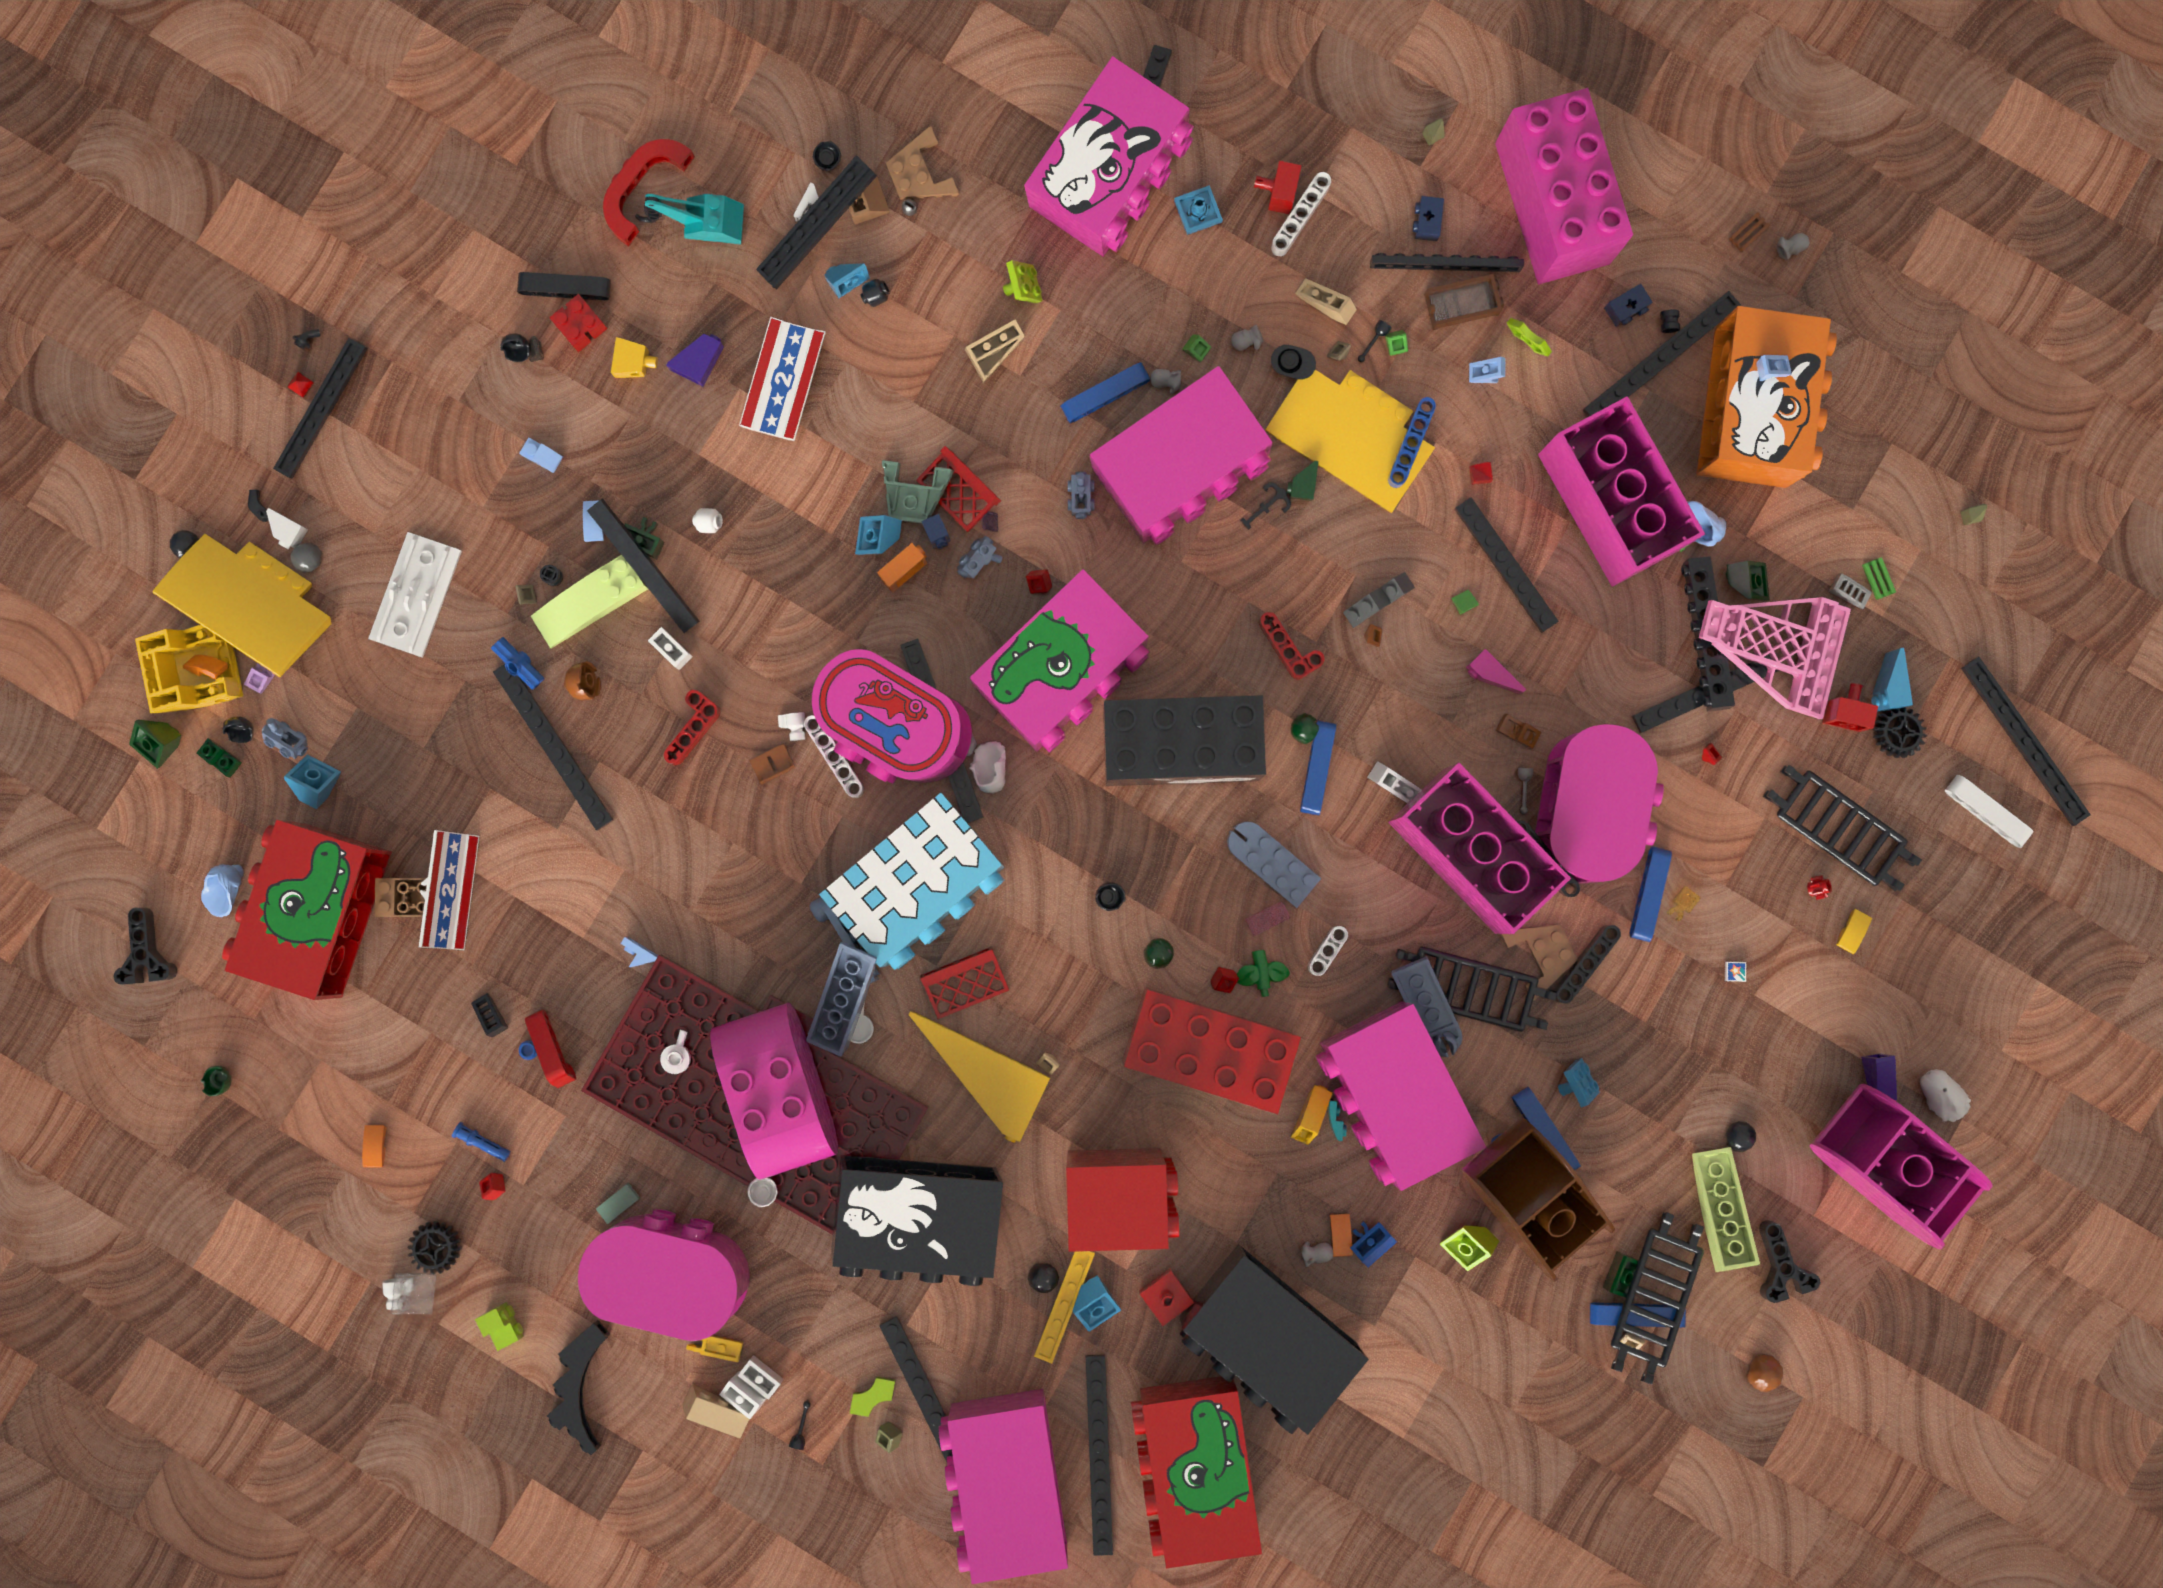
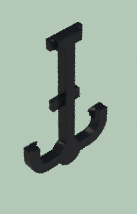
[1240,483,1291,530]

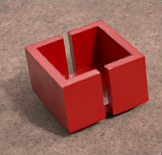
[549,294,607,352]

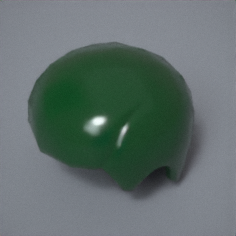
[1290,713,1319,744]
[1144,938,1174,969]
[201,1066,232,1096]

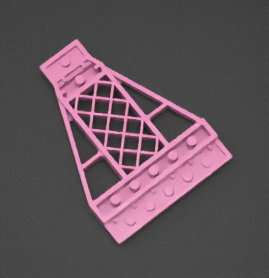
[1699,597,1851,719]

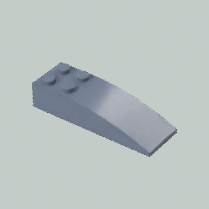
[806,942,877,1057]

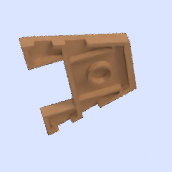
[886,126,959,200]
[1501,925,1578,1001]

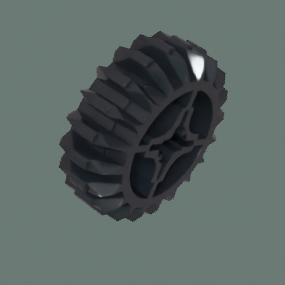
[1872,707,1927,758]
[407,1221,462,1275]

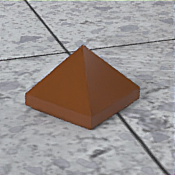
[1364,624,1382,647]

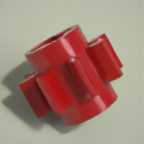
[1807,875,1832,900]

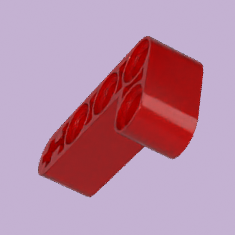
[1259,612,1324,680]
[664,690,720,765]
[525,1009,577,1088]

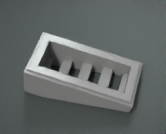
[1828,573,1872,609]

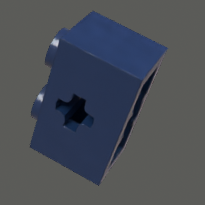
[1412,196,1444,241]
[1604,283,1653,327]
[921,514,951,549]

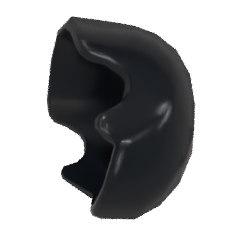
[812,141,842,171]
[500,333,530,362]
[169,530,199,558]
[222,716,254,743]
[1095,882,1126,911]
[1726,1121,1756,1152]
[1027,1263,1059,1293]

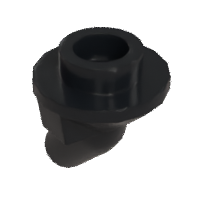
[292,329,320,349]

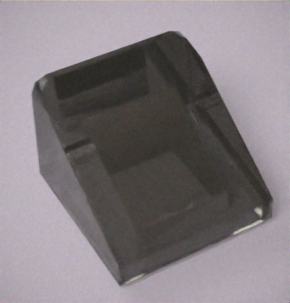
[528,336,544,362]

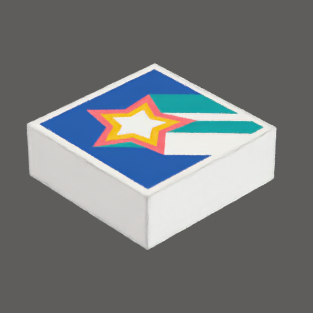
[1725,962,1746,982]

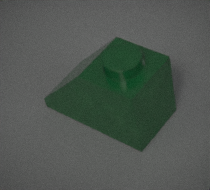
[1287,461,1319,501]

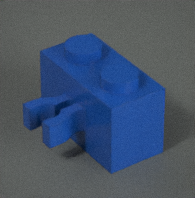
[1350,1222,1397,1267]

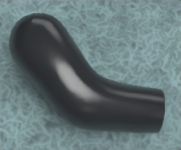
[248,489,269,522]

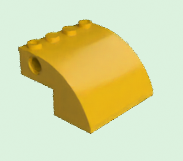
[135,625,244,713]

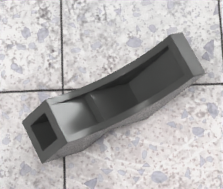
[1343,572,1415,628]

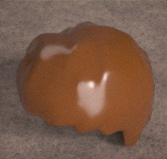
[1747,1354,1783,1392]

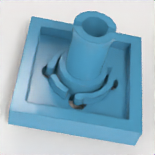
[1174,185,1223,235]
[1558,1058,1600,1108]

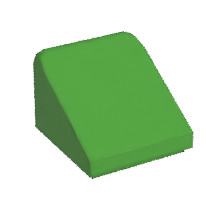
[1385,330,1408,356]
[1183,334,1211,362]
[1451,589,1479,615]

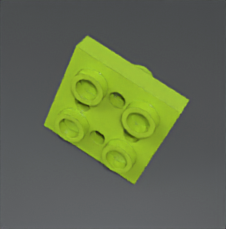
[1003,260,1043,304]

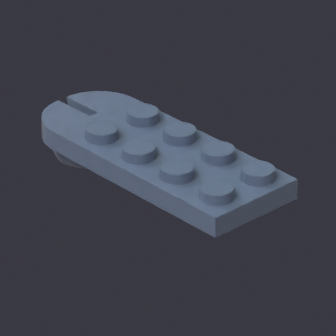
[1227,822,1321,908]
[809,897,880,984]
[1391,956,1463,1057]

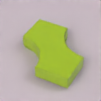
[1507,318,1552,356]
[850,1377,896,1417]

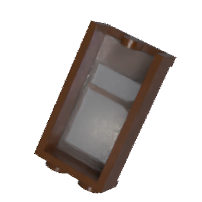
[1424,274,1504,330]

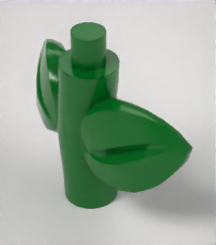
[1237,950,1290,997]

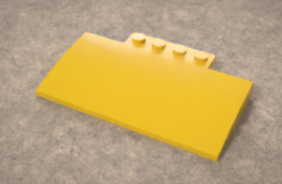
[1265,370,1435,513]
[153,534,331,677]

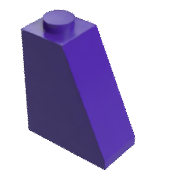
[666,334,724,387]
[1861,1053,1897,1101]

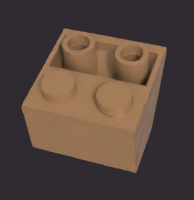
[849,177,890,225]

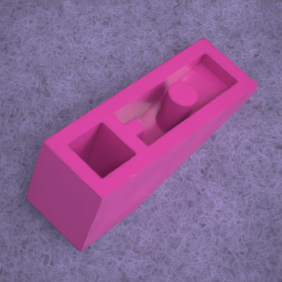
[1466,649,1526,694]

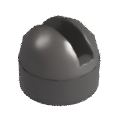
[902,199,917,216]

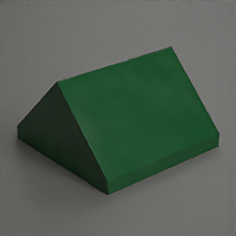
[1603,1251,1638,1298]

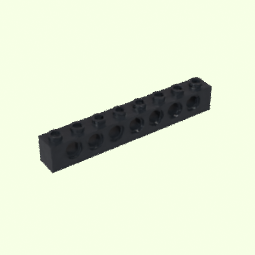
[1681,556,1735,712]

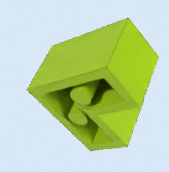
[475,1302,524,1351]

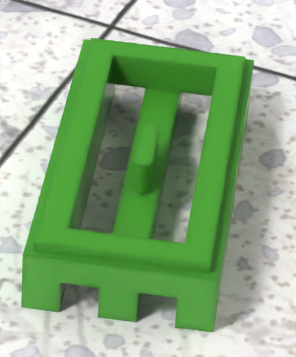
[1862,557,1896,600]

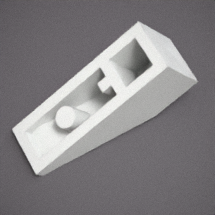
[1367,761,1422,803]

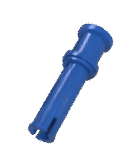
[452,1122,511,1162]

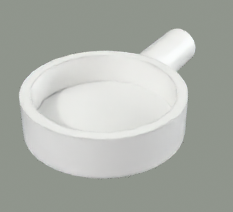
[851,1002,874,1044]
[660,1030,691,1074]

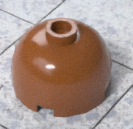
[564,661,601,700]

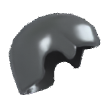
[291,543,322,573]

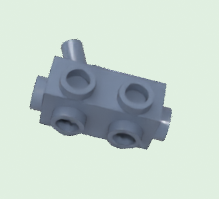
[1068,472,1094,519]
[957,536,1002,579]
[262,718,308,759]

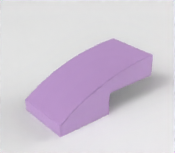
[244,663,275,694]

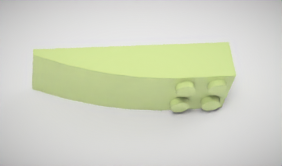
[531,555,648,648]
[1692,1147,1760,1272]

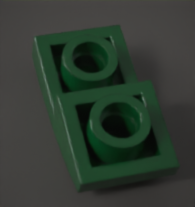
[196,738,242,778]

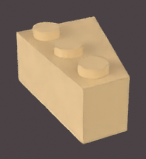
[965,319,1025,383]
[682,1384,749,1438]

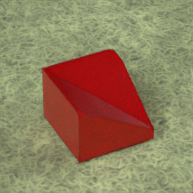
[1469,462,1493,485]
[1026,569,1052,594]
[1210,967,1239,994]
[479,1173,506,1200]

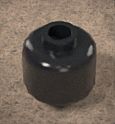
[860,279,890,307]

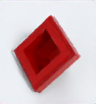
[287,372,314,398]
[1702,743,1722,765]

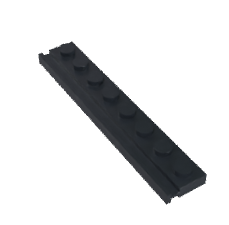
[756,155,877,289]

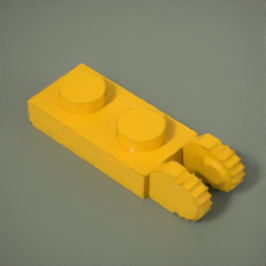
[686,1335,743,1362]

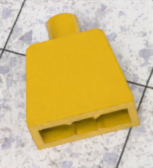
[611,337,658,378]

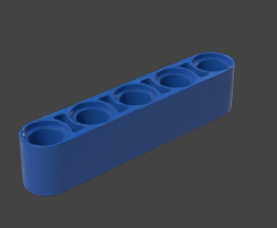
[1060,362,1151,423]
[1388,397,1436,488]
[1300,720,1336,816]
[1630,846,1672,942]
[1511,1087,1581,1171]
[1590,1302,1686,1328]

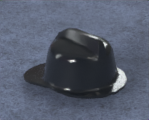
[1271,344,1316,379]

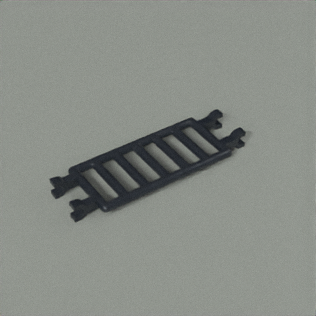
[1763,765,1922,891]
[1387,946,1557,1032]
[1611,1212,1704,1384]

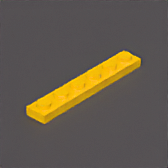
[1034,1251,1095,1364]

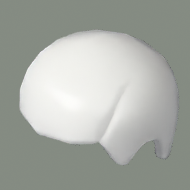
[747,1178,777,1207]

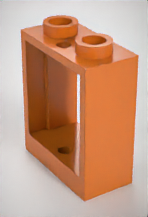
[877,543,927,593]

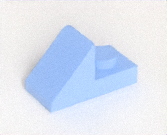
[1756,355,1792,381]
[1469,357,1506,383]
[519,437,563,473]
[621,937,658,967]

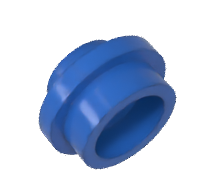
[519,1040,537,1060]

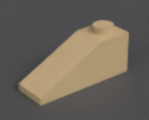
[1295,279,1357,325]

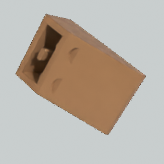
[375,878,427,917]

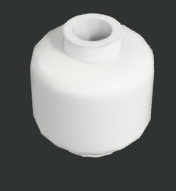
[693,508,723,533]

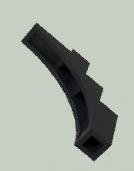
[547,1320,610,1456]

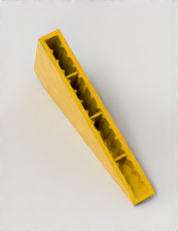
[909,1011,1050,1143]

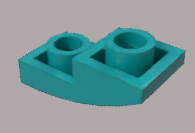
[1327,1100,1347,1141]

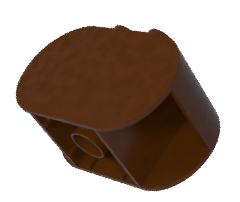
[1461,1117,1615,1282]

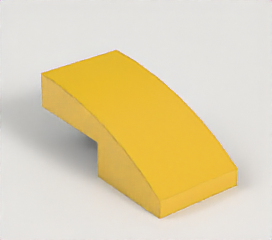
[1836,909,1872,954]

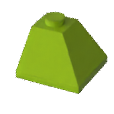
[1440,1225,1499,1271]

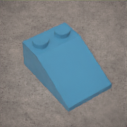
[1871,648,1913,712]

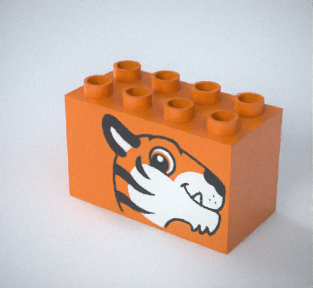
[1696,306,1837,488]

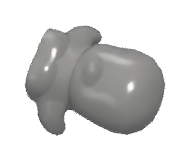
[1776,233,1810,260]
[1231,325,1264,351]
[1151,369,1181,394]
[1300,1241,1333,1267]

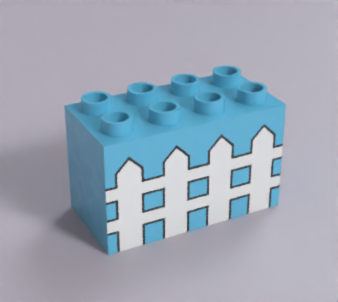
[819,793,1005,970]

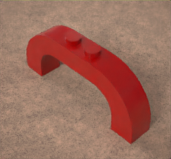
[603,139,695,247]

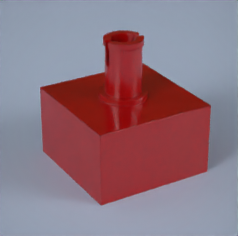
[1254,161,1302,215]
[1822,683,1878,732]
[1139,1267,1194,1326]

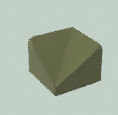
[1422,118,1445,145]
[1960,504,1987,526]
[875,1422,903,1453]

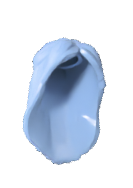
[1687,501,1726,546]
[201,864,244,917]

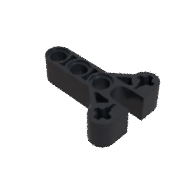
[113,907,178,985]
[1759,1220,1821,1303]

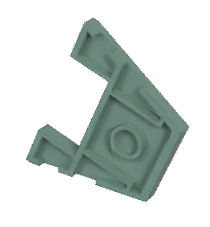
[882,460,954,524]

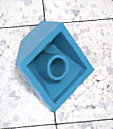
[824,263,870,298]
[855,515,902,555]
[284,754,341,809]
[1072,1275,1121,1332]

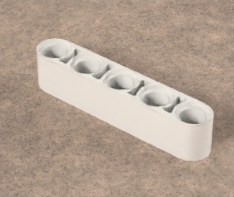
[1271,172,1331,256]
[804,715,864,798]
[1945,775,2033,848]

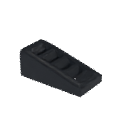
[471,993,508,1037]

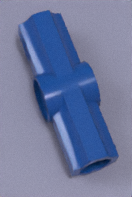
[491,637,545,690]

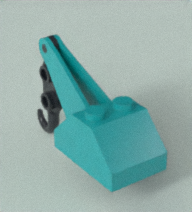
[635,194,744,244]

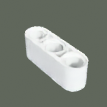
[1308,926,1348,976]

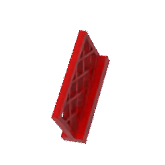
[916,446,1002,532]
[920,946,1009,1019]

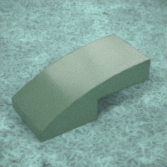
[596,1183,640,1224]

